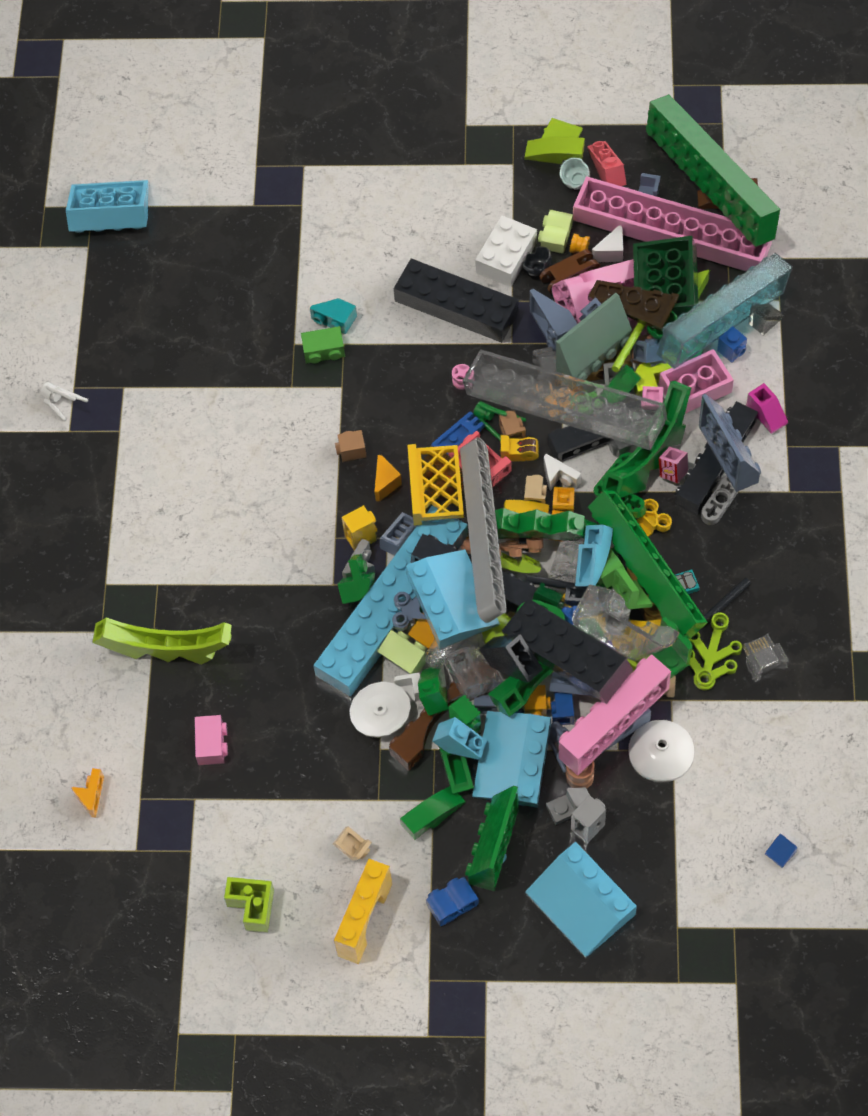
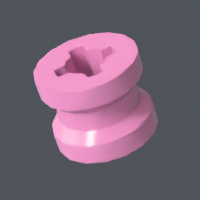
[452,364,472,389]

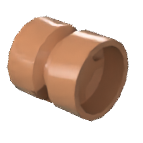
[566,761,595,789]

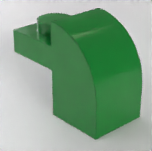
[338,554,375,604]

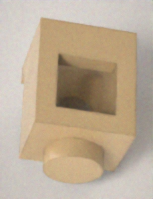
[524,475,547,504]

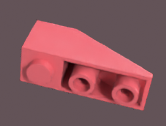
[587,141,627,186]

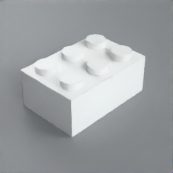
[475,216,537,287]

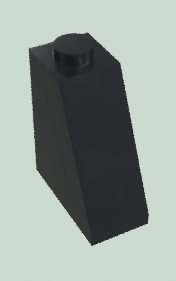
[479,634,543,683]

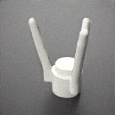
[40,382,88,421]

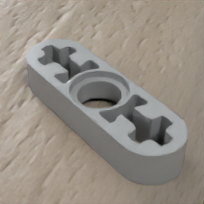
[701,475,739,525]

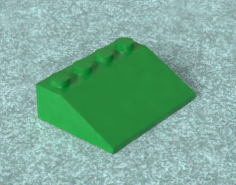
[465,786,519,891]

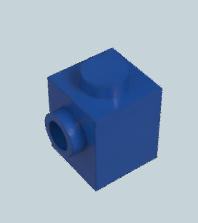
[717,326,747,363]

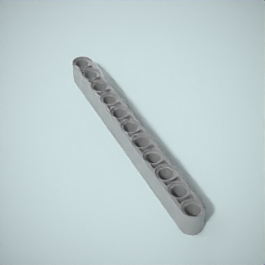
[460,437,506,623]

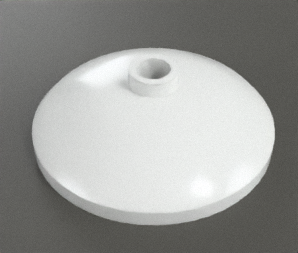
[628,720,694,782]

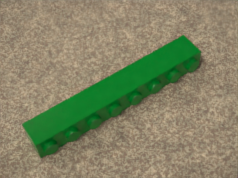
[588,491,708,639]

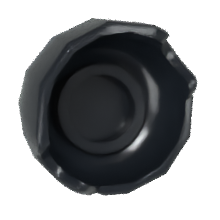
[523,246,552,277]

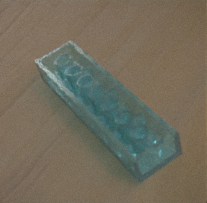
[657,253,793,369]

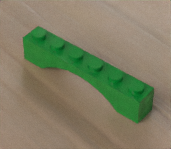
[488,615,608,717]

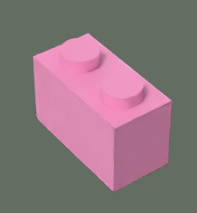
[195,715,228,765]

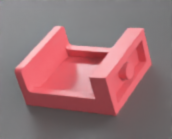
[447,431,512,487]

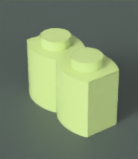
[538,210,573,254]

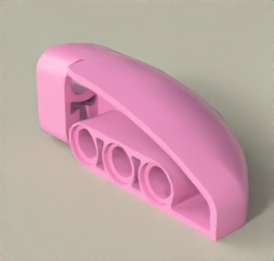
[552,259,634,324]

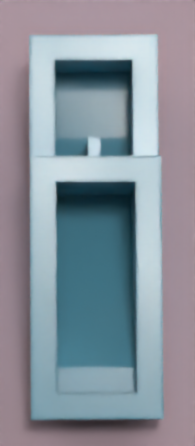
[575,525,613,587]

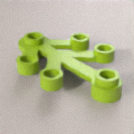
[689,613,742,690]

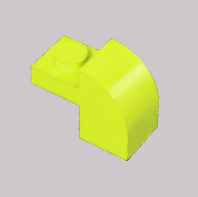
[634,362,672,399]

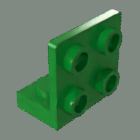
[642,617,692,679]

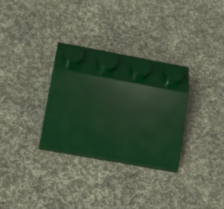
[633,235,699,319]

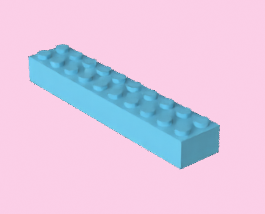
[313,505,468,697]

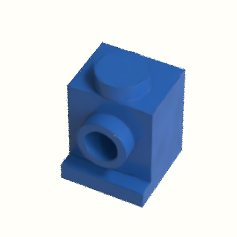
[551,692,574,725]

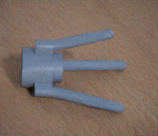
[548,721,568,773]

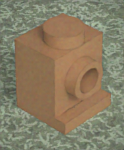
[499,411,526,439]

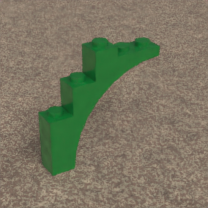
[601,381,691,498]
[495,508,600,544]

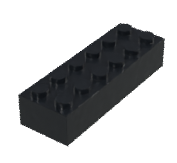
[393,258,519,343]
[502,598,633,704]

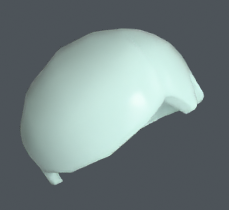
[560,158,590,190]

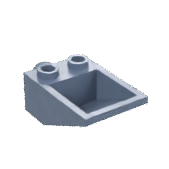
[530,289,577,354]

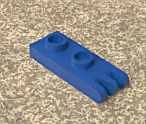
[431,411,485,460]

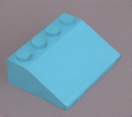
[66,180,148,233]
[406,549,500,649]
[472,711,552,808]
[525,842,637,958]

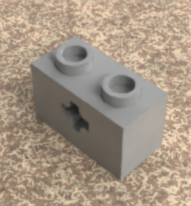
[571,795,606,843]

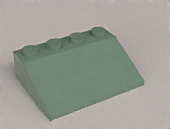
[556,293,632,388]

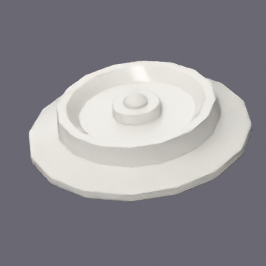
[350,682,411,738]

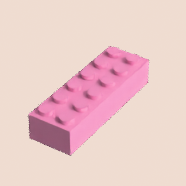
[559,654,671,776]

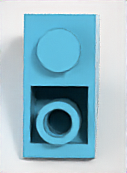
[432,717,487,759]

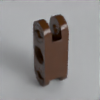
[539,249,600,294]

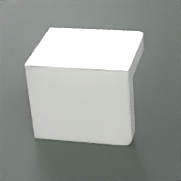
[394,673,420,703]

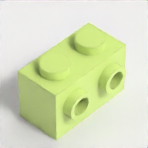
[377,630,431,674]

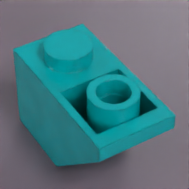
[310,298,357,334]

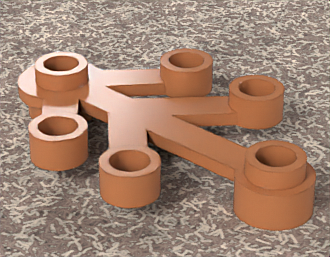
[461,538,543,557]

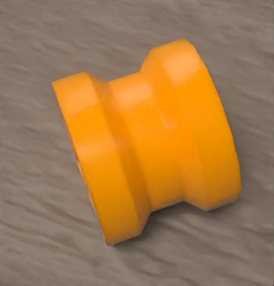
[570,233,590,254]

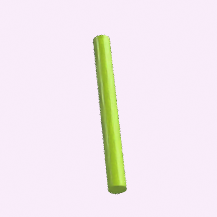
[612,322,646,372]

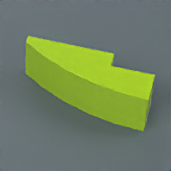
[525,137,585,164]

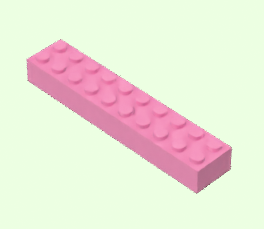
[573,176,772,275]

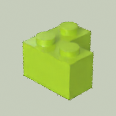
[224,877,274,933]

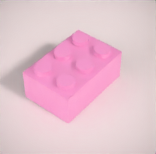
[659,349,734,414]

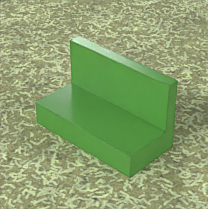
[612,567,652,609]

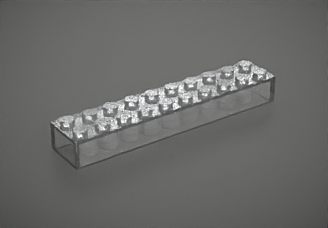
[463,349,667,450]

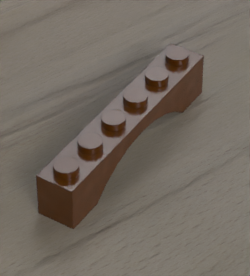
[389,659,499,771]

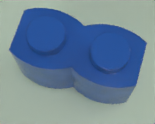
[426,877,478,926]

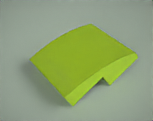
[500,552,541,573]

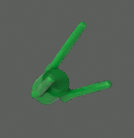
[473,401,526,441]

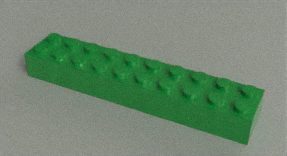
[646,94,781,247]

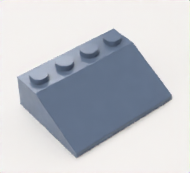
[699,394,761,492]

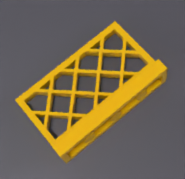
[408,444,464,526]

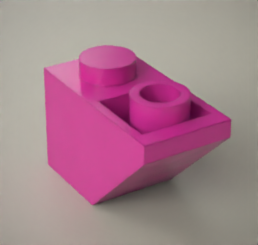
[746,383,788,434]

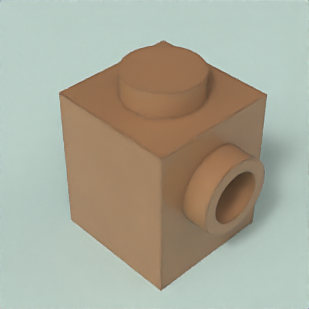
[335,430,366,462]

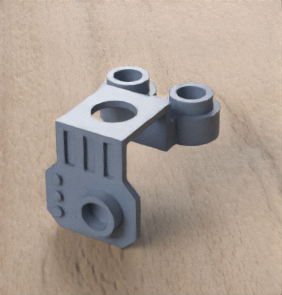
[392,592,427,631]

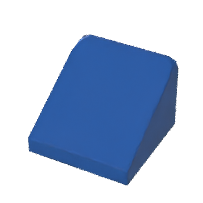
[765,833,797,868]

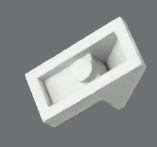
[544,454,581,491]

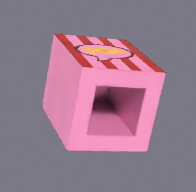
[659,447,688,483]

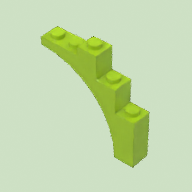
[92,618,232,665]

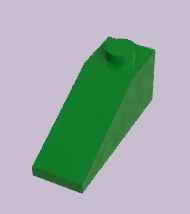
[418,663,449,716]

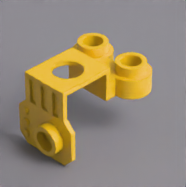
[637,499,672,537]

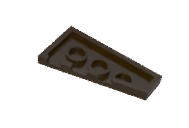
[588,280,679,332]

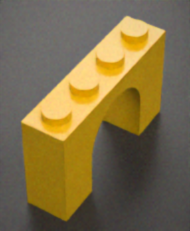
[334,858,392,965]

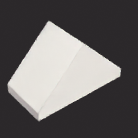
[592,225,623,262]

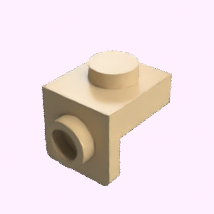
[333,826,372,861]

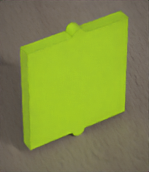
[542,118,583,138]

